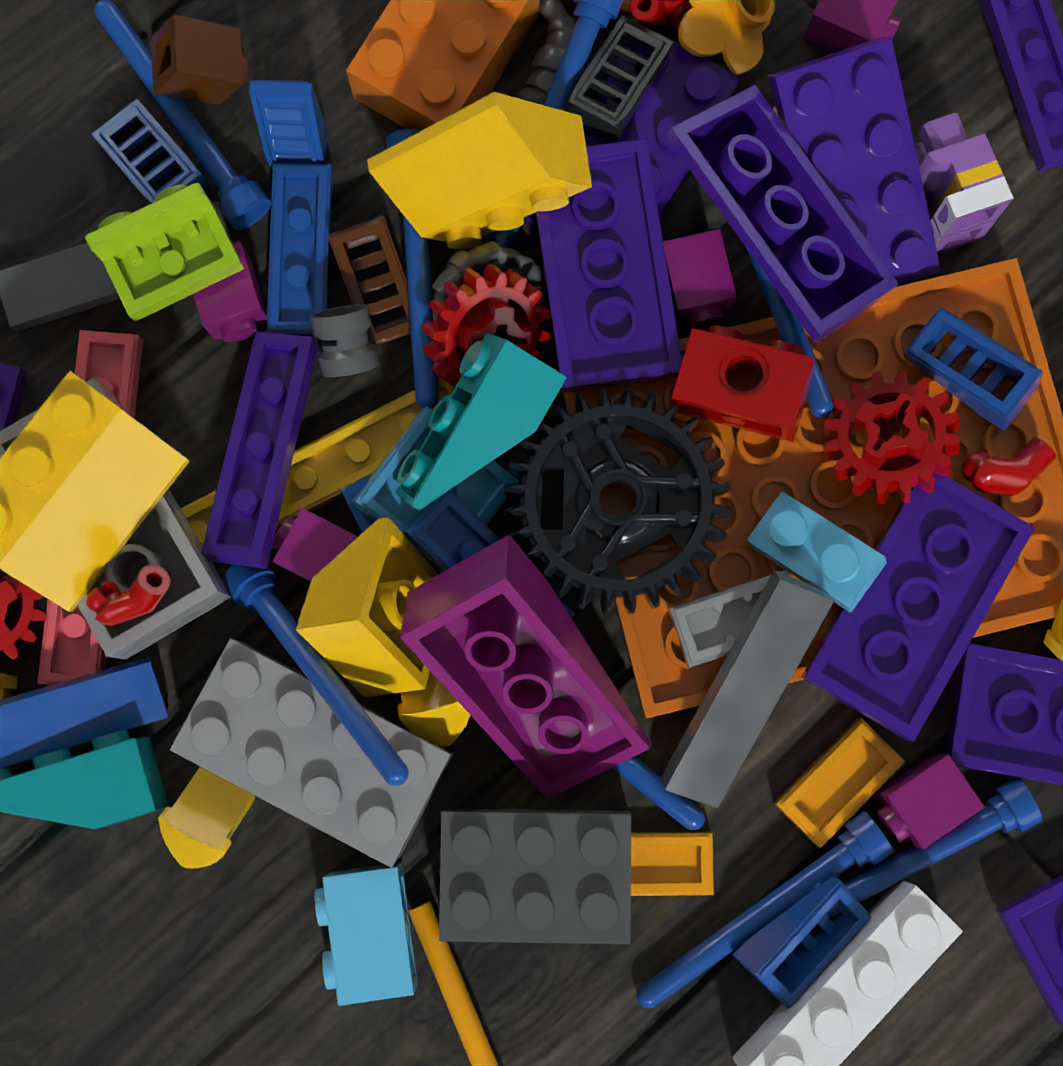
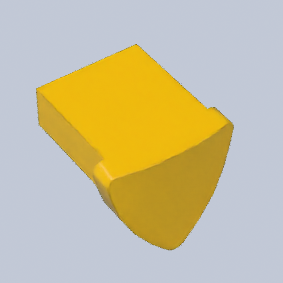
[397,671,470,747]
[158,766,255,869]

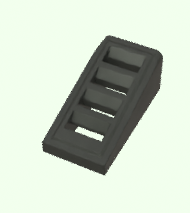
[565,15,674,143]

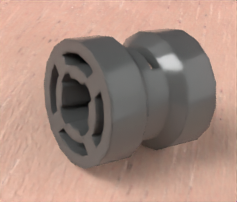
[309,304,379,377]

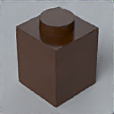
[151,14,248,105]

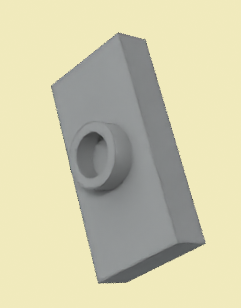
[668,570,789,668]

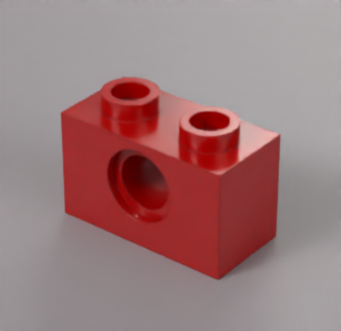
[672,326,814,443]

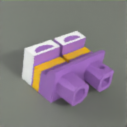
[915,113,1013,254]

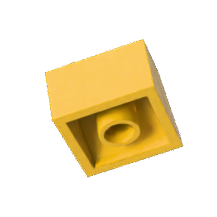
[296,517,439,697]

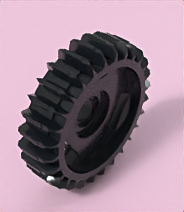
[504,387,731,615]

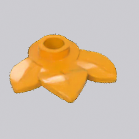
[678,0,775,76]

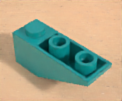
[395,333,567,510]
[0,730,170,829]

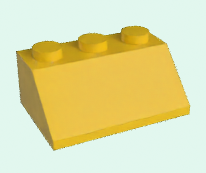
[367,92,592,249]
[0,371,190,612]

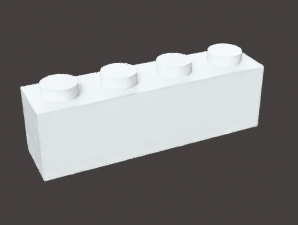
[732,880,963,1066]

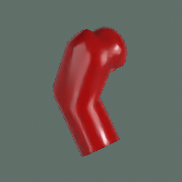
[630,0,692,32]
[962,437,1056,496]
[86,565,171,626]

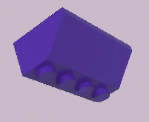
[665,85,899,342]

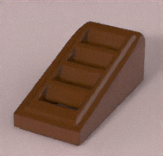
[328,216,411,346]

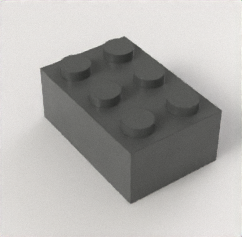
[439,808,631,944]

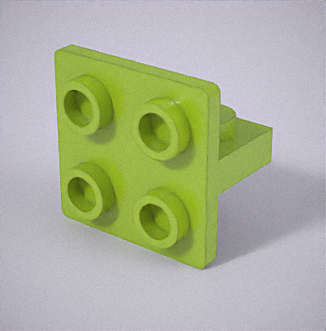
[85,183,245,322]

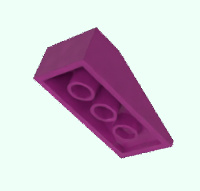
[400,535,650,799]

